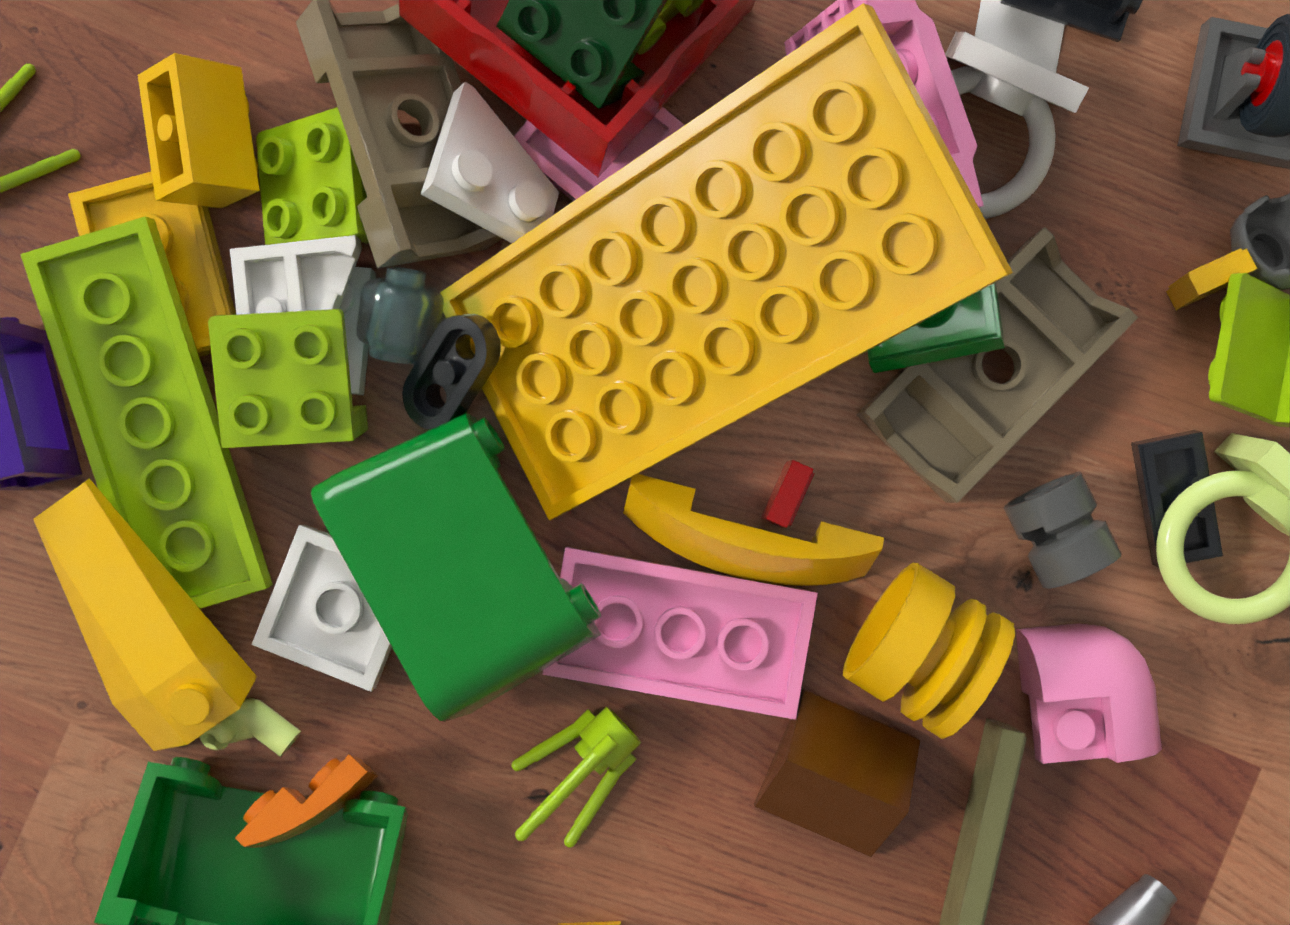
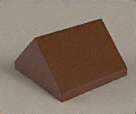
[754,689,920,857]

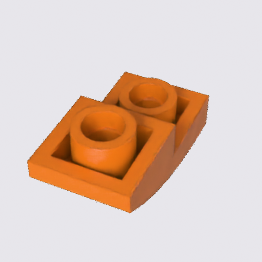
[235,754,378,848]

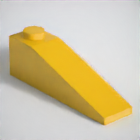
[33,478,257,751]

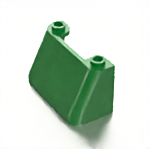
[311,413,601,722]
[94,757,408,925]

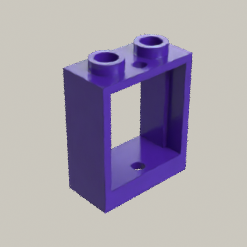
[0,317,82,491]

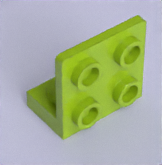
[256,107,400,245]
[1208,273,1290,427]
[208,309,368,448]

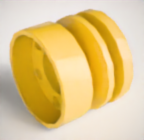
[843,562,1015,739]

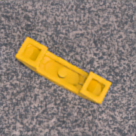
[623,474,884,586]

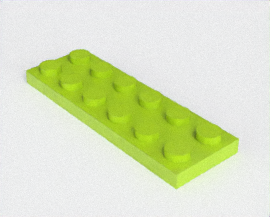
[20,216,273,609]

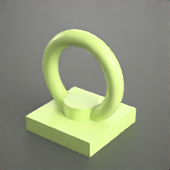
[1156,433,1290,624]

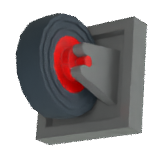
[1177,14,1290,169]

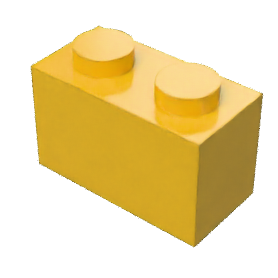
[138,53,260,208]

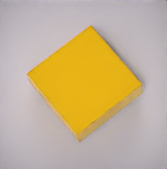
[1166,248,1257,310]

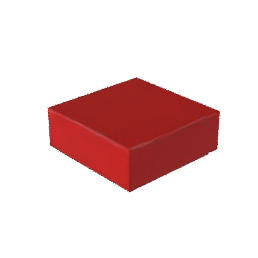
[761,460,815,528]

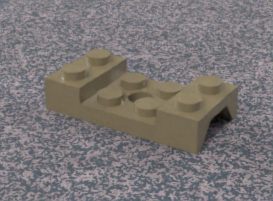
[296,0,502,268]
[857,227,1138,503]

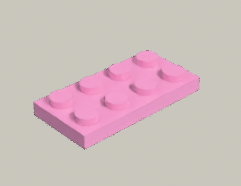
[542,547,818,720]

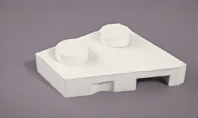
[421,82,559,243]

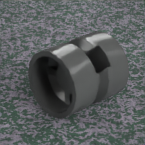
[1003,472,1122,589]

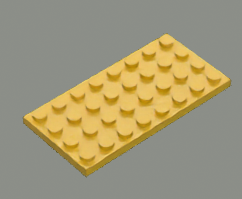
[435,3,1013,520]

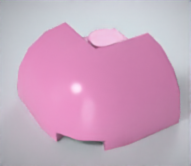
[1016,623,1162,764]

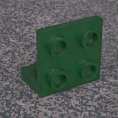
[496,0,667,109]

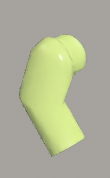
[199,698,301,757]

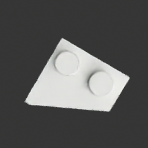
[230,235,362,314]

